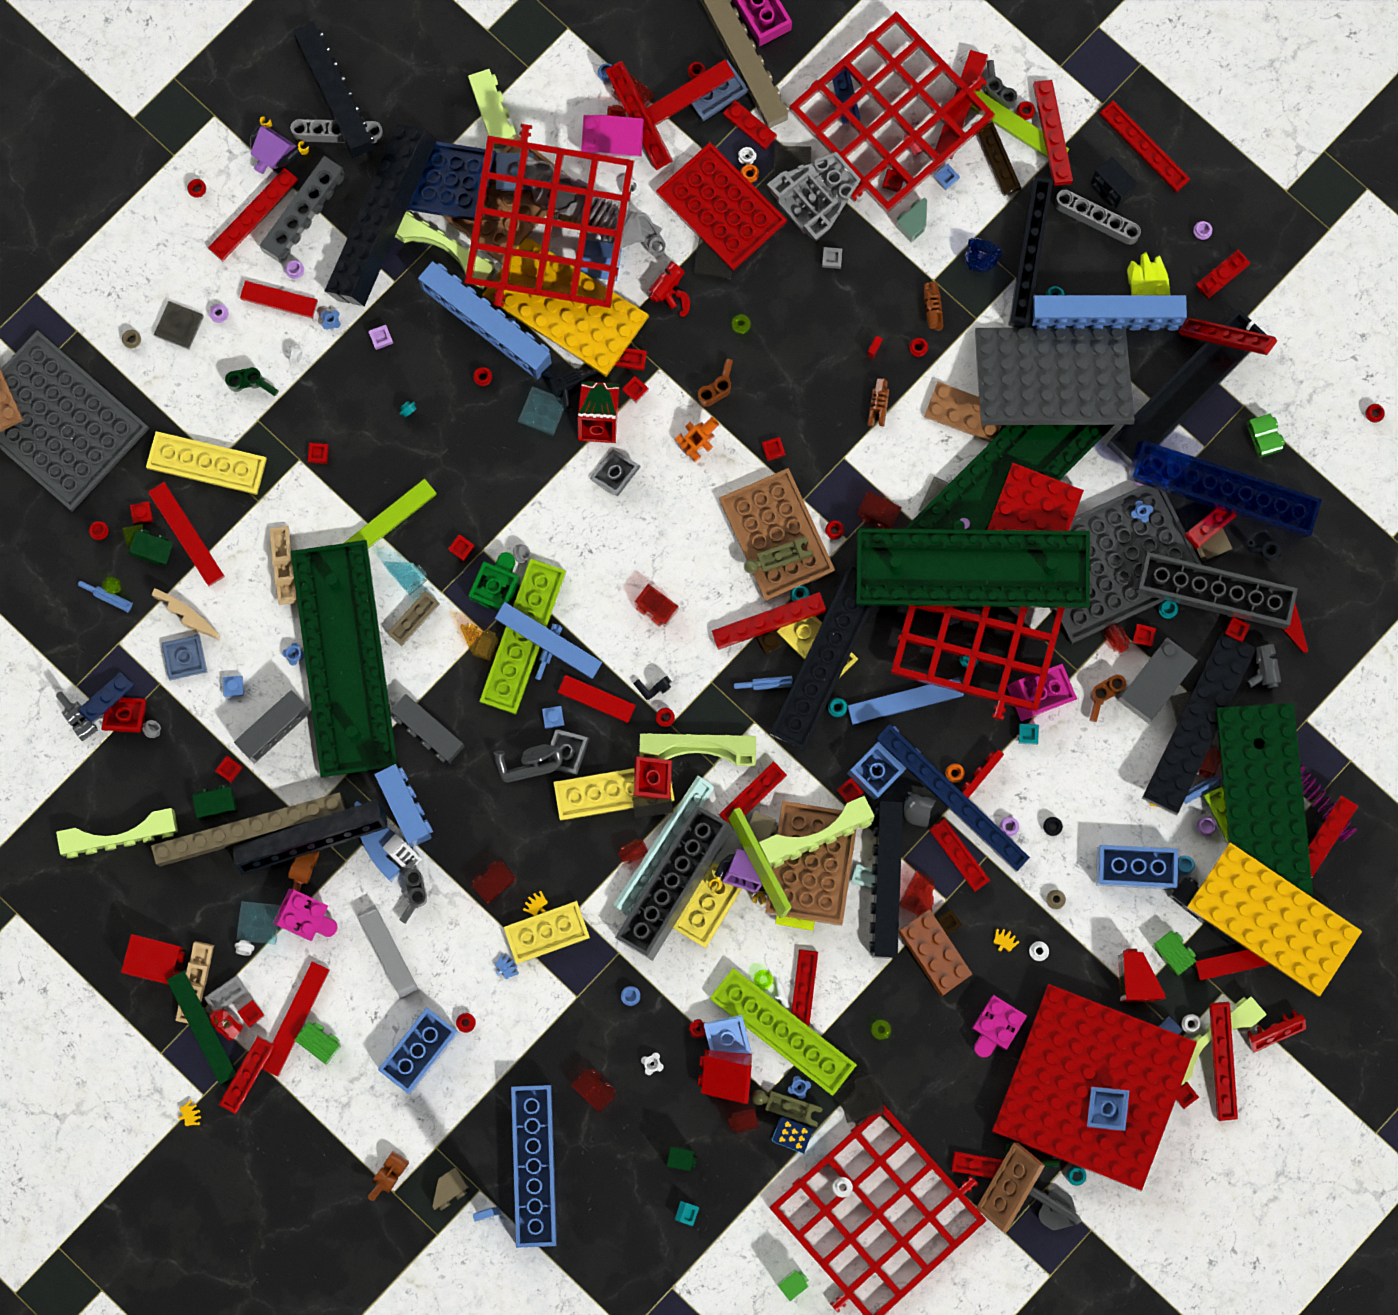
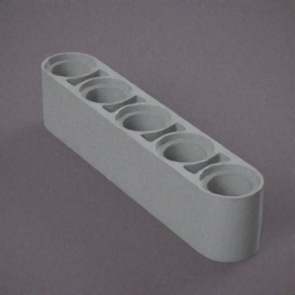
[290,119,384,144]
[1054,190,1141,245]
[358,905,418,998]

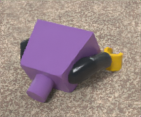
[250,117,309,174]
[708,847,766,905]

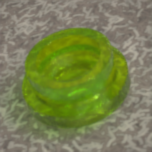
[732,315,751,333]
[102,577,121,594]
[754,970,773,990]
[871,1020,891,1040]

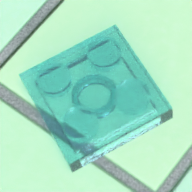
[518,386,564,436]
[236,901,280,945]

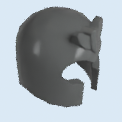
[903,792,937,827]

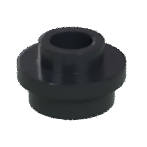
[1043,817,1063,836]

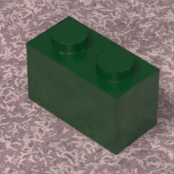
[126,529,173,566]
[192,785,238,820]
[667,1147,697,1171]

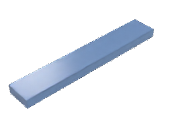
[494,602,602,679]
[847,677,964,725]
[473,1207,501,1222]

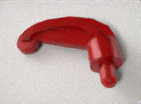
[672,290,690,317]

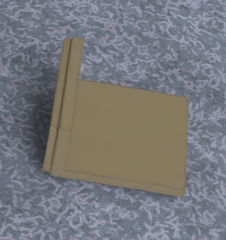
[1197,528,1233,562]

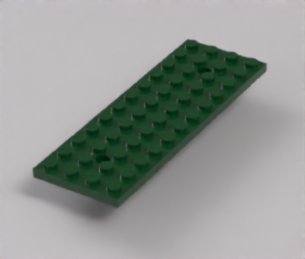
[904,425,1114,530]
[856,529,1090,608]
[291,540,398,778]
[1216,703,1314,898]

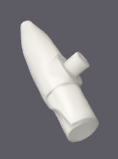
[775,980,790,1009]

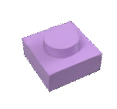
[369,325,393,350]

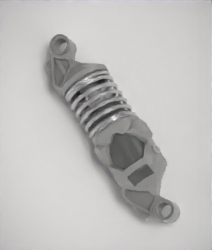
[507,157,666,257]

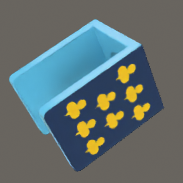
[772,1117,813,1154]

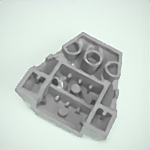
[767,152,861,241]

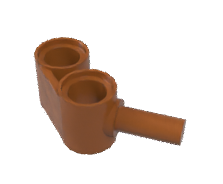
[698,359,733,407]
[1089,675,1126,722]
[288,851,319,892]
[368,1151,409,1201]

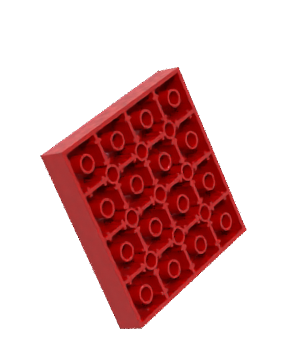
[992,984,1197,1192]

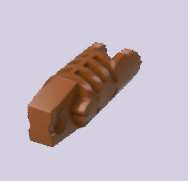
[924,282,943,331]
[868,378,889,427]

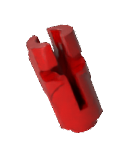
[647,261,685,309]

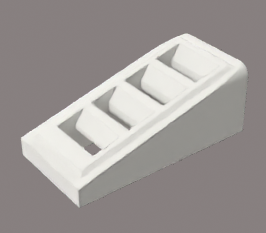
[383,834,422,871]

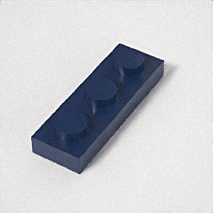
[832,69,860,125]
[78,672,134,725]

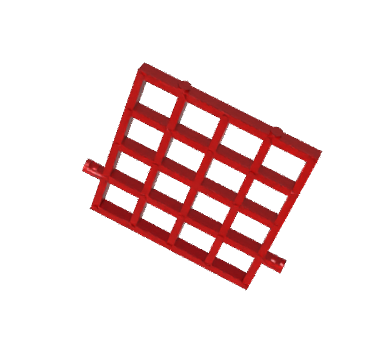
[789,11,995,213]
[465,124,635,308]
[891,606,1065,720]
[769,1104,987,1315]

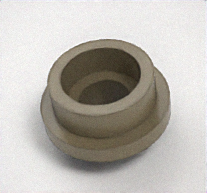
[122,330,141,349]
[1046,890,1066,909]

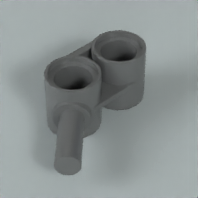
[984,60,1017,109]
[56,692,98,741]
[399,869,428,924]

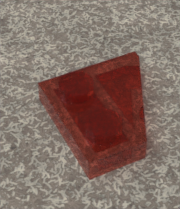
[900,871,934,916]

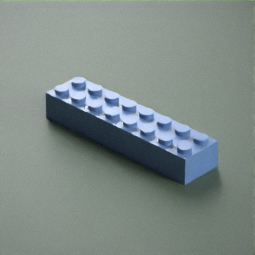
[418,261,552,380]
[1030,295,1187,331]
[511,1085,557,1248]

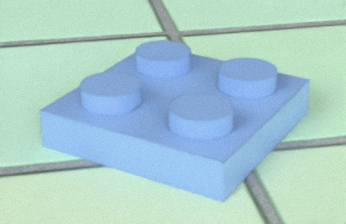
[704,1015,751,1054]

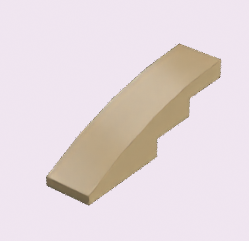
[269,526,297,605]
[152,588,221,640]
[176,941,214,1023]

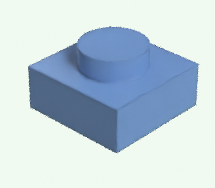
[933,163,960,191]
[223,676,244,697]
[542,706,564,729]

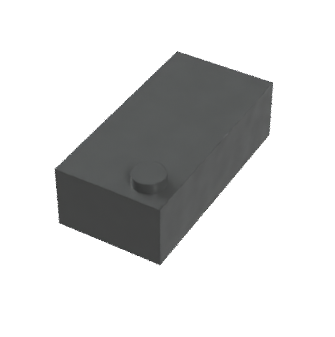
[1118,638,1198,724]
[234,690,311,764]

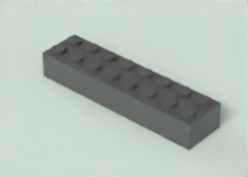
[1136,552,1298,629]
[615,805,733,961]

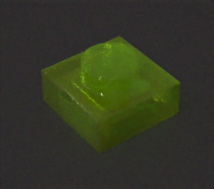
[122,524,143,547]

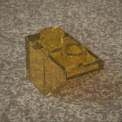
[460,623,499,661]

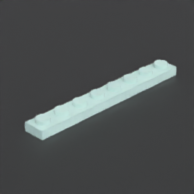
[613,776,714,916]

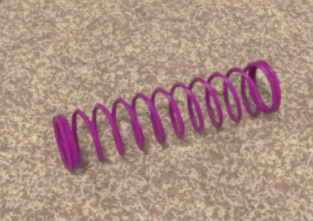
[1300,765,1357,842]

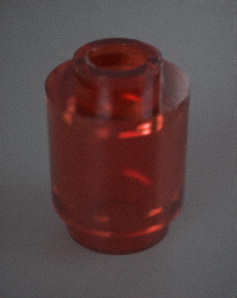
[1105,624,1131,654]
[618,839,648,865]

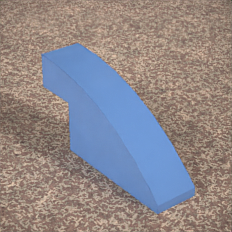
[355,801,402,882]

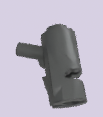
[1247,644,1281,689]

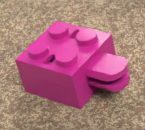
[272,888,338,941]
[971,995,1027,1058]

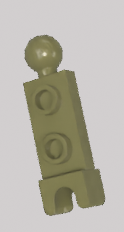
[744,537,813,574]
[751,1090,823,1127]

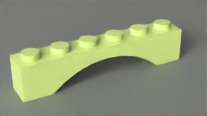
[395,211,495,290]
[640,733,756,766]
[759,796,874,868]
[56,808,178,859]
[1182,997,1267,1085]

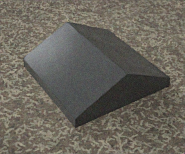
[590,449,641,496]
[545,729,589,775]

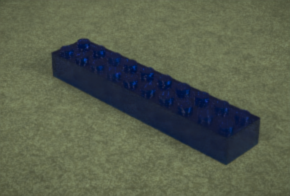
[1127,440,1322,538]

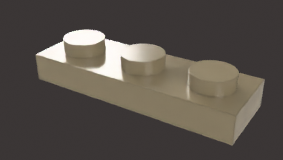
[387,591,440,646]

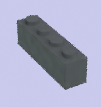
[391,694,465,764]

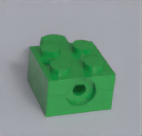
[468,552,520,612]

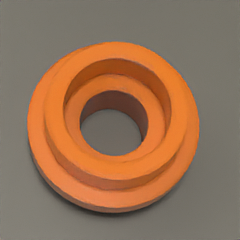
[740,164,759,183]
[945,764,965,783]

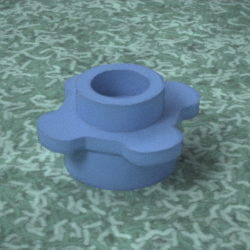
[321,310,341,330]
[1131,501,1153,523]
[282,643,305,666]
[788,1076,811,1099]

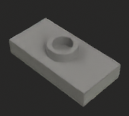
[204,975,248,1011]

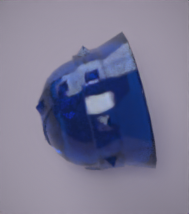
[964,238,1003,273]

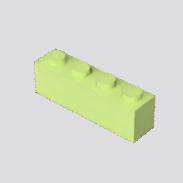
[468,69,516,149]

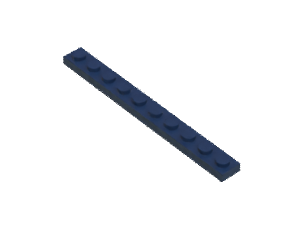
[876,724,1030,872]

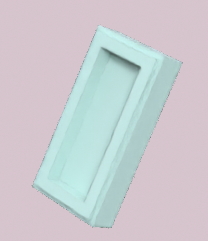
[850,863,875,889]

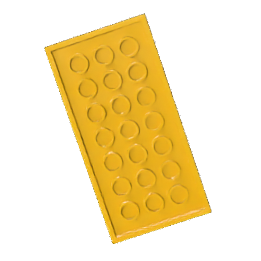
[482,237,649,377]
[1186,843,1362,997]

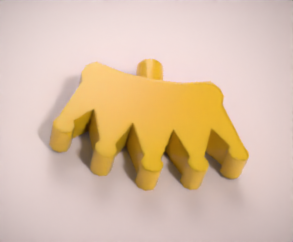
[523,891,548,916]
[993,929,1019,952]
[178,1100,201,1126]

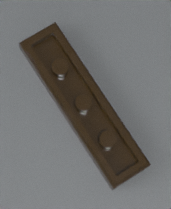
[977,122,1021,196]

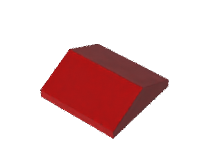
[101,698,146,732]
[633,756,672,799]

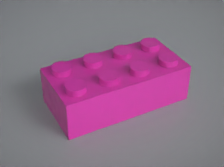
[732,0,792,47]

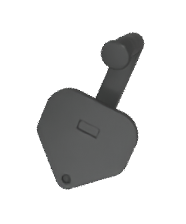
[493,744,563,782]
[1029,1186,1081,1230]

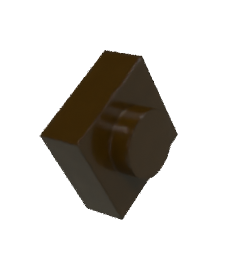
[757,630,783,655]
[937,909,962,936]

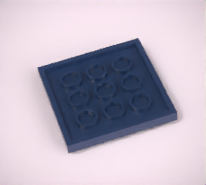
[407,141,496,221]

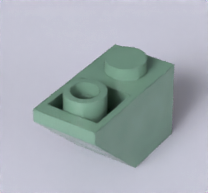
[896,197,927,243]

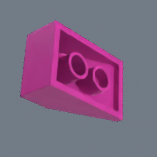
[581,115,644,157]
[1007,664,1077,721]

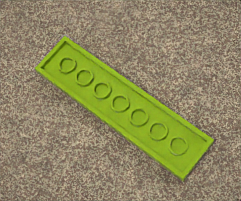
[479,559,566,715]
[709,968,857,1096]

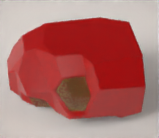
[210,1009,243,1041]

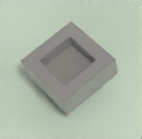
[822,247,842,269]

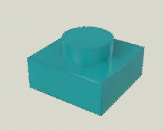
[1018,724,1039,745]
[675,1201,699,1226]

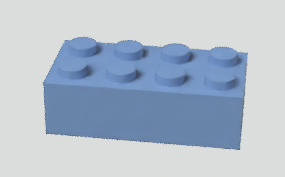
[375,764,433,848]
[1096,845,1178,890]
[378,1007,459,1095]

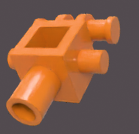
[674,417,719,463]

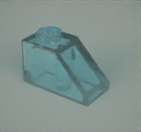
[383,561,427,596]

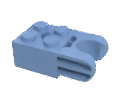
[847,726,921,800]

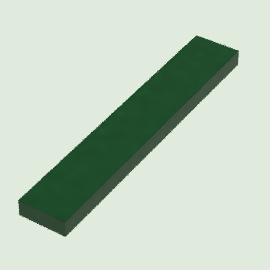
[166,970,236,1085]

